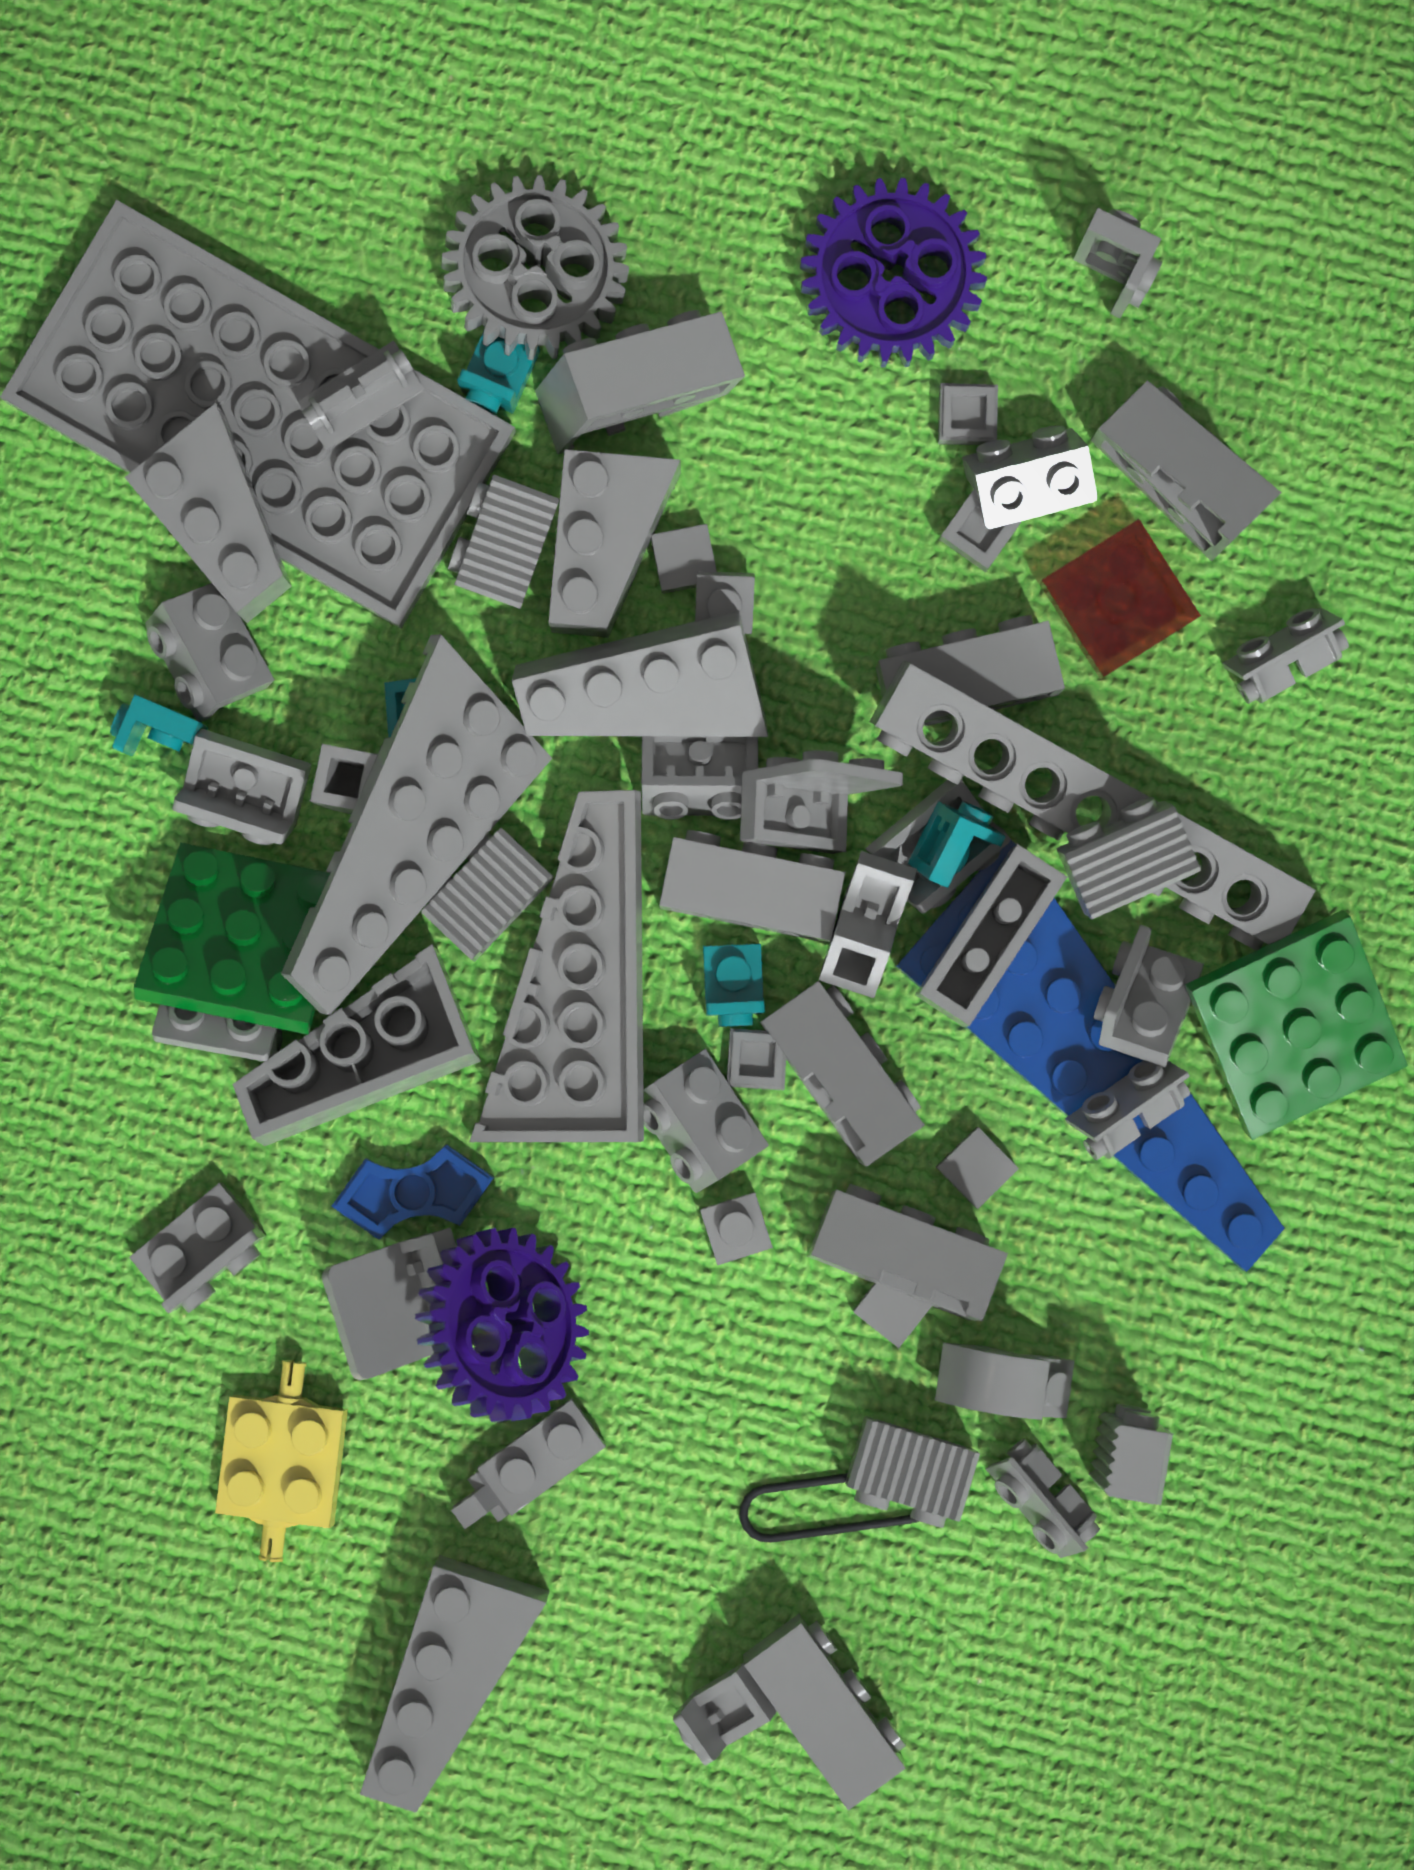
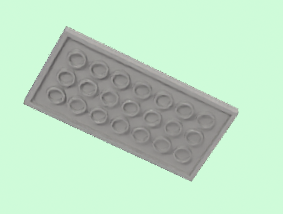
[0,200,516,629]

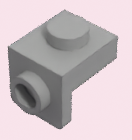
[673,1663,777,1765]

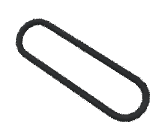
[739,1473,919,1543]

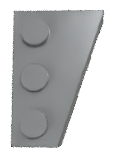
[535,310,745,454]
[1091,380,1282,562]
[124,403,292,623]
[548,449,681,638]
[760,981,925,1167]
[807,1184,1008,1321]

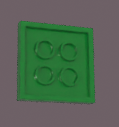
[133,842,330,1035]
[1185,910,1408,1140]

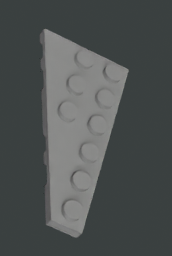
[281,635,552,1015]
[470,790,644,1142]

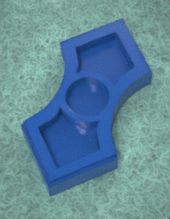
[332,1144,495,1240]

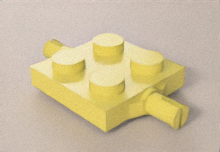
[215,1360,348,1562]

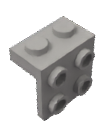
[740,750,903,854]
[322,1227,474,1380]

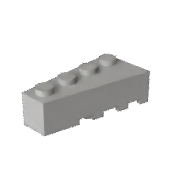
[512,611,768,737]
[232,944,481,1146]
[360,1555,550,1813]

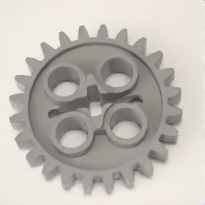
[441,175,629,360]

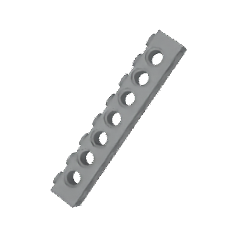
[869,660,1316,950]

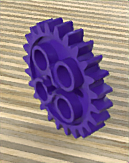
[800,178,987,368]
[415,1228,589,1422]

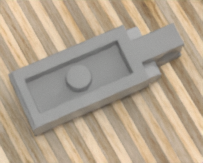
[451,1398,606,1529]

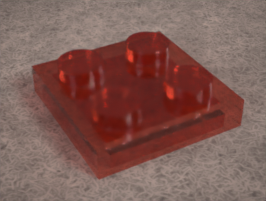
[1039,519,1201,680]

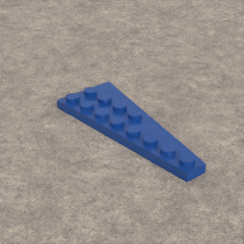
[895,840,1285,1272]

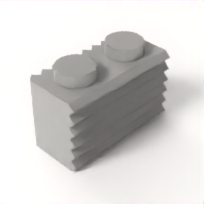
[448,474,559,609]
[1056,797,1201,919]
[421,828,554,962]
[1089,1404,1173,1505]
[845,1416,980,1528]

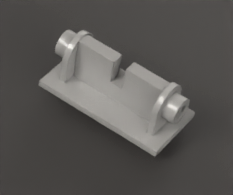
[296,341,425,451]
[1222,608,1349,704]
[1065,1060,1190,1160]
[986,1438,1100,1558]

